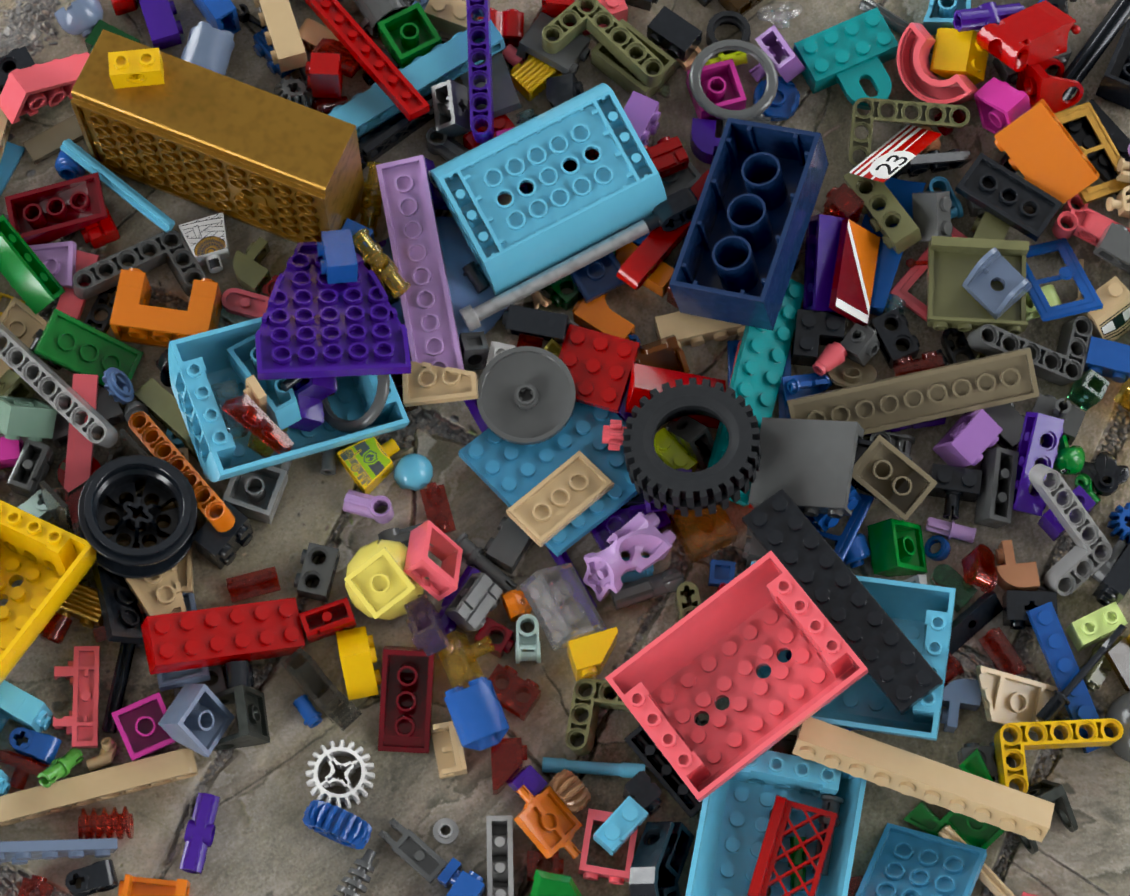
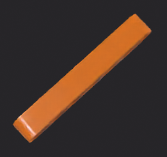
[128,411,235,532]

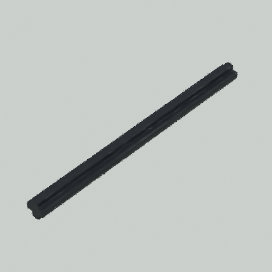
[998,0,1130,174]

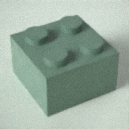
[0,396,57,442]

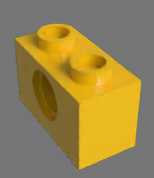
[108,47,165,89]

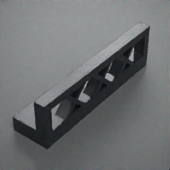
[358,94,434,165]

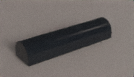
[624,725,703,818]

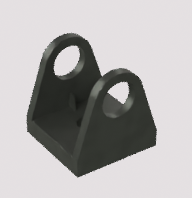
[213,685,270,751]
[1018,779,1078,854]

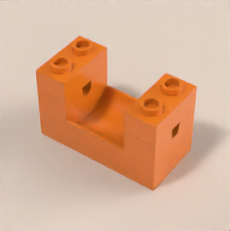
[110,268,223,348]

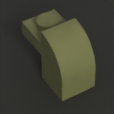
[233,237,271,294]

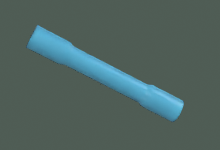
[542,757,645,778]

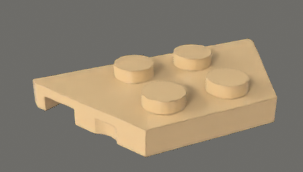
[976,666,1058,733]

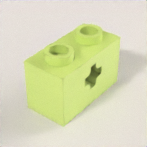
[1066,601,1128,652]

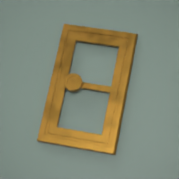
[1054,101,1130,204]

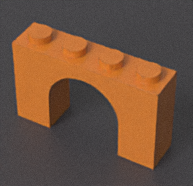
[572,242,674,340]

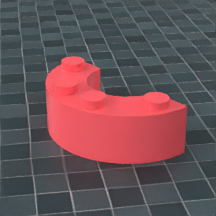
[897,22,978,105]

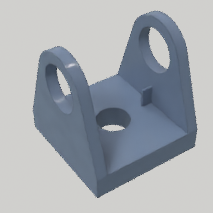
[962,247,1032,320]

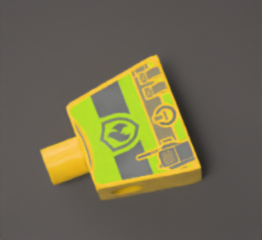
[337,437,400,494]

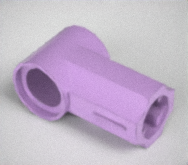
[343,489,394,524]

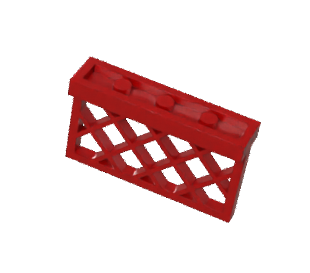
[747,795,839,896]

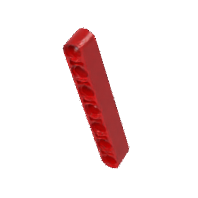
[616,169,709,291]

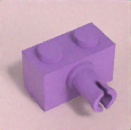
[749,25,806,83]

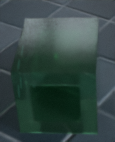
[1067,369,1110,411]

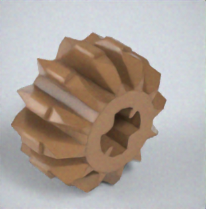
[549,769,591,814]

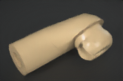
[86,737,117,772]

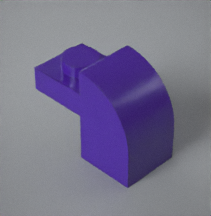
[690,118,721,164]

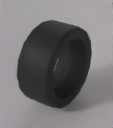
[706,11,751,56]

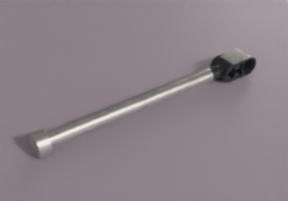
[459,188,699,332]

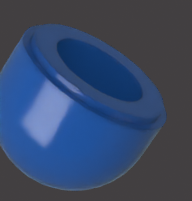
[924,535,951,561]

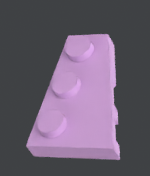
[28,241,77,289]

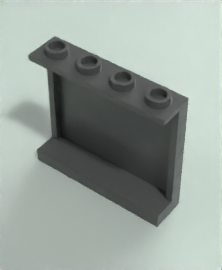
[748,417,864,518]

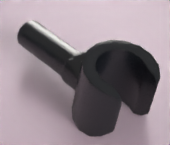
[237,4,266,29]

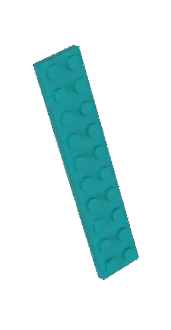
[707,278,804,507]

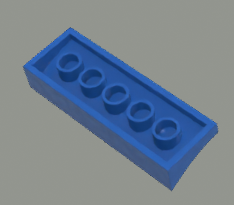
[861,177,926,316]

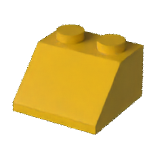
[930,28,989,85]
[567,627,618,682]

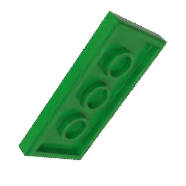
[33,309,144,388]

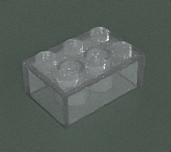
[519,563,606,651]

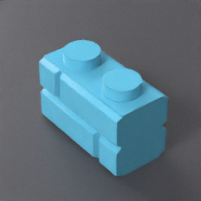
[593,796,648,856]

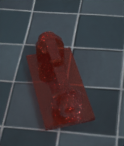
[420,482,456,533]
[226,566,281,603]
[978,627,1027,675]

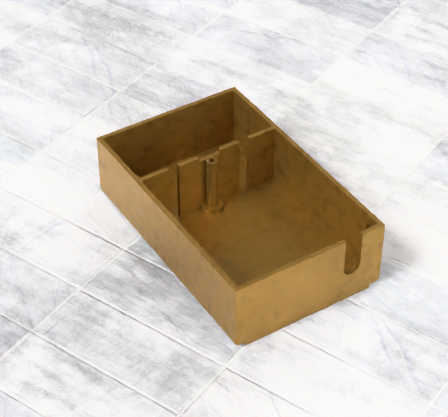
[71,29,366,244]

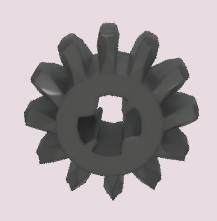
[274,76,313,108]

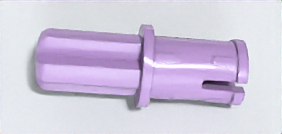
[925,517,976,543]

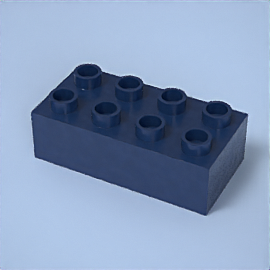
[669,118,829,331]

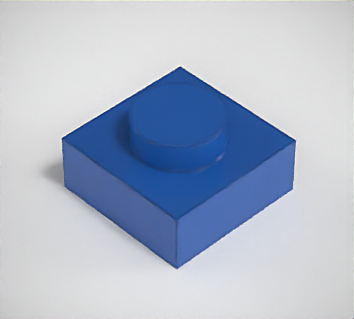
[708,559,736,587]
[437,857,462,888]

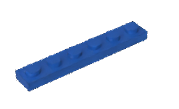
[1026,602,1106,753]

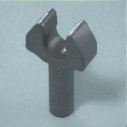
[1092,539,1127,583]

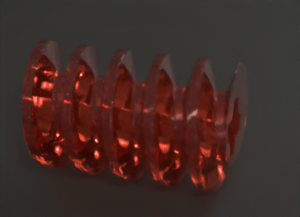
[78,806,134,839]

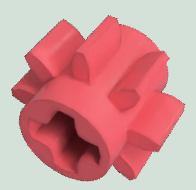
[602,419,627,451]

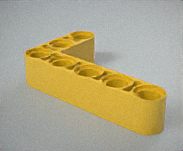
[994,718,1124,793]

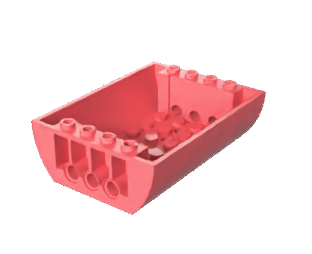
[605,551,868,802]

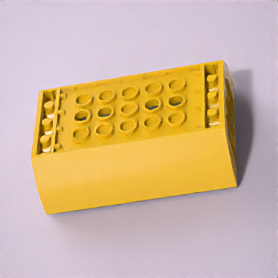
[0,500,97,685]

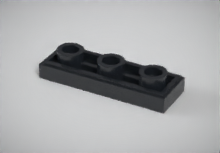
[948,589,1003,657]

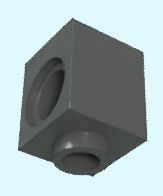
[459,331,489,371]

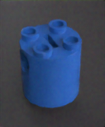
[444,677,510,751]

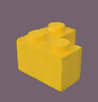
[336,626,381,700]

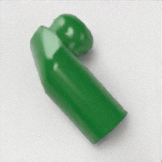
[1074,473,1101,506]

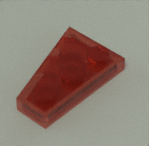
[221,394,295,454]

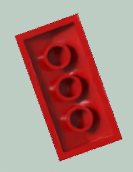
[625,363,726,429]

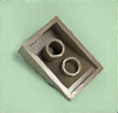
[852,434,938,521]

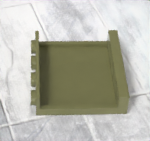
[927,236,1029,335]

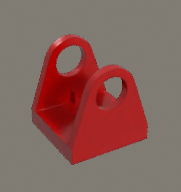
[1016,58,1084,113]

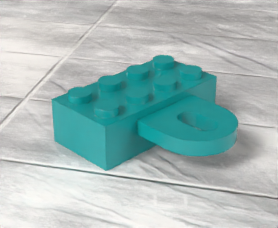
[793,7,898,110]

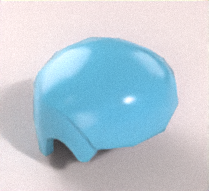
[394,453,433,491]

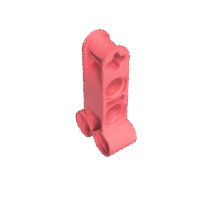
[1052,194,1130,246]

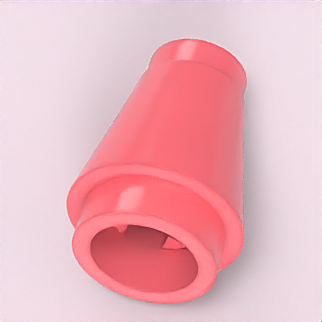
[812,342,847,376]

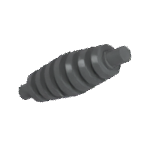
[334,848,377,896]

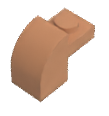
[992,540,1040,591]

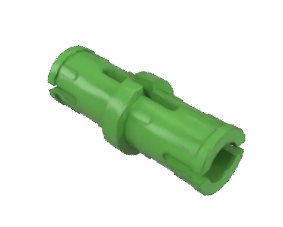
[37,748,84,788]

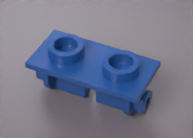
[781,373,833,401]

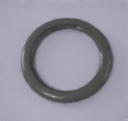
[689,39,778,121]
[322,374,390,433]

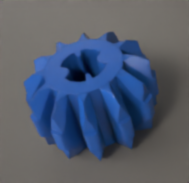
[1107,502,1130,545]

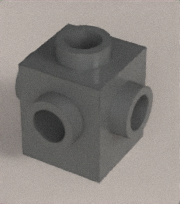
[840,323,881,367]

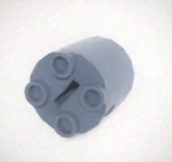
[181,21,235,75]

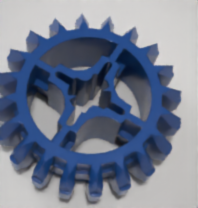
[302,800,372,850]

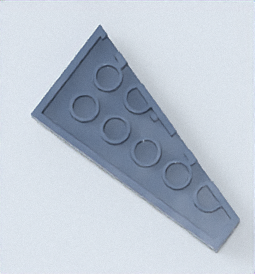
[0,838,118,865]

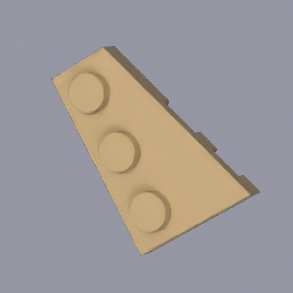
[402,361,478,407]

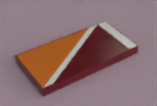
[829,218,881,326]

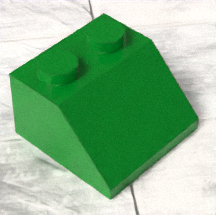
[867,518,928,577]

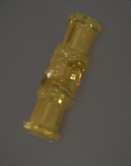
[360,162,383,237]
[352,228,411,299]

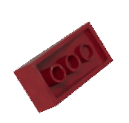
[5,172,108,245]
[378,646,436,754]

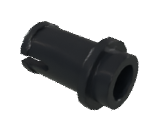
[462,261,491,294]

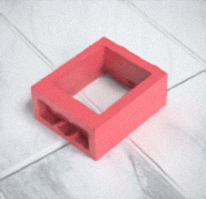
[404,520,463,601]
[578,808,638,885]

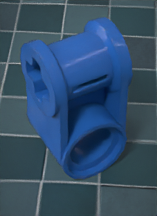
[9,727,62,765]

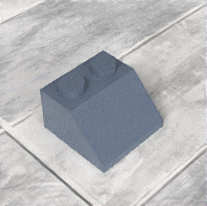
[158,684,235,757]

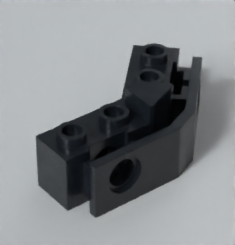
[629,821,694,896]

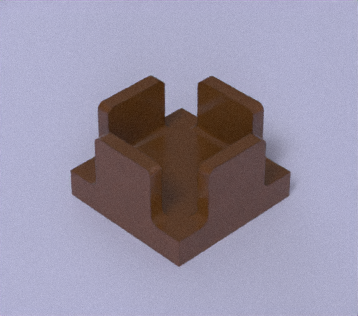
[635,335,690,373]

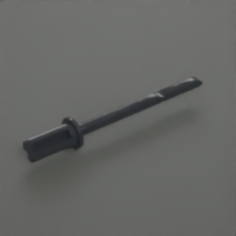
[1036,624,1127,721]

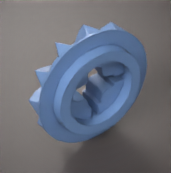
[102,367,134,405]

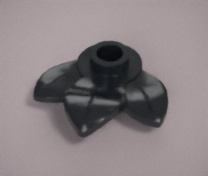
[1080,451,1129,496]

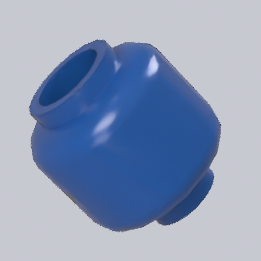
[55,145,86,180]
[834,533,870,568]

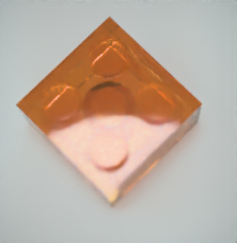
[669,504,738,563]

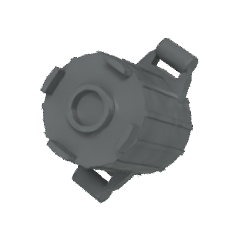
[353,0,415,39]

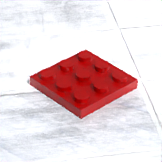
[558,324,640,413]

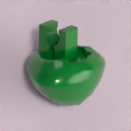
[1053,435,1085,475]

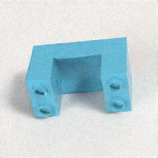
[0,680,53,796]

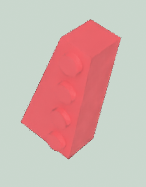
[0,52,90,124]

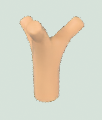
[531,291,552,310]

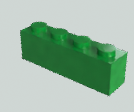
[0,215,65,315]

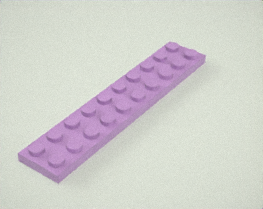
[376,155,465,370]

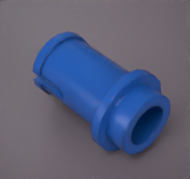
[293,694,323,728]

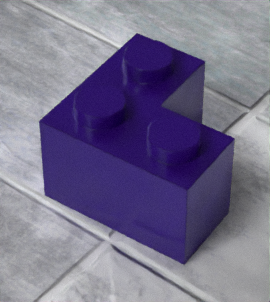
[289,377,337,432]

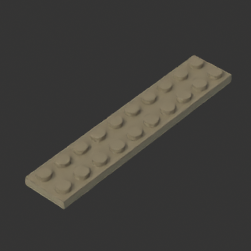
[787,347,1040,435]

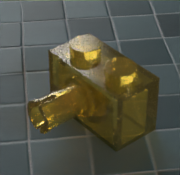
[433,631,495,689]

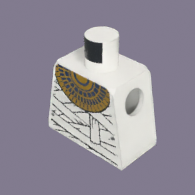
[179,212,230,273]

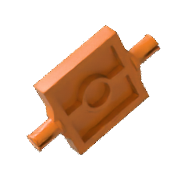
[513,784,582,859]

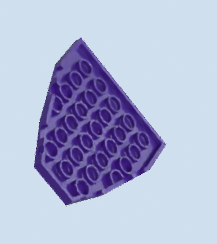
[255,242,411,380]

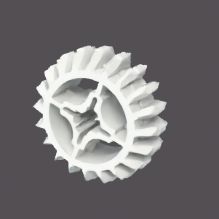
[305,740,375,809]

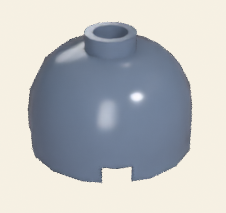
[54,0,103,38]

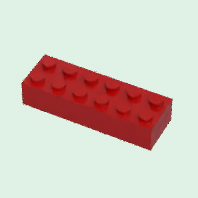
[141,597,305,675]

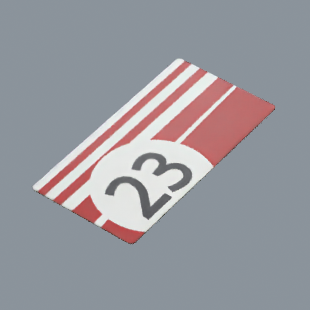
[849,125,942,183]

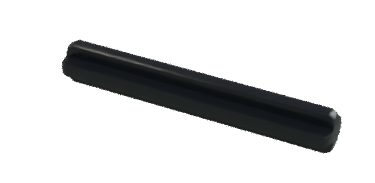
[102,643,136,734]

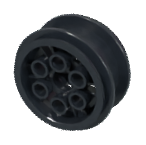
[78,455,197,579]

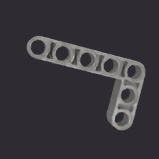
[1029,464,1112,596]

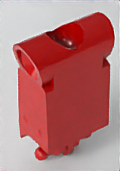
[976,0,1081,72]

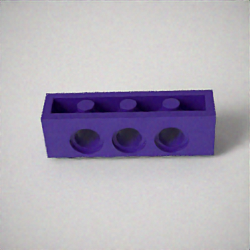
[1012,412,1064,516]

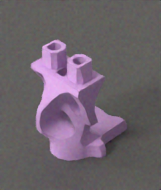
[583,512,676,602]

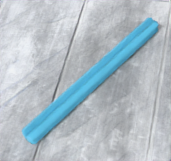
[60,139,175,232]

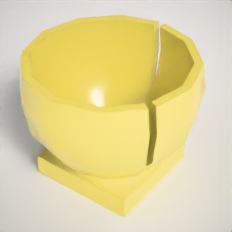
[344,539,425,621]

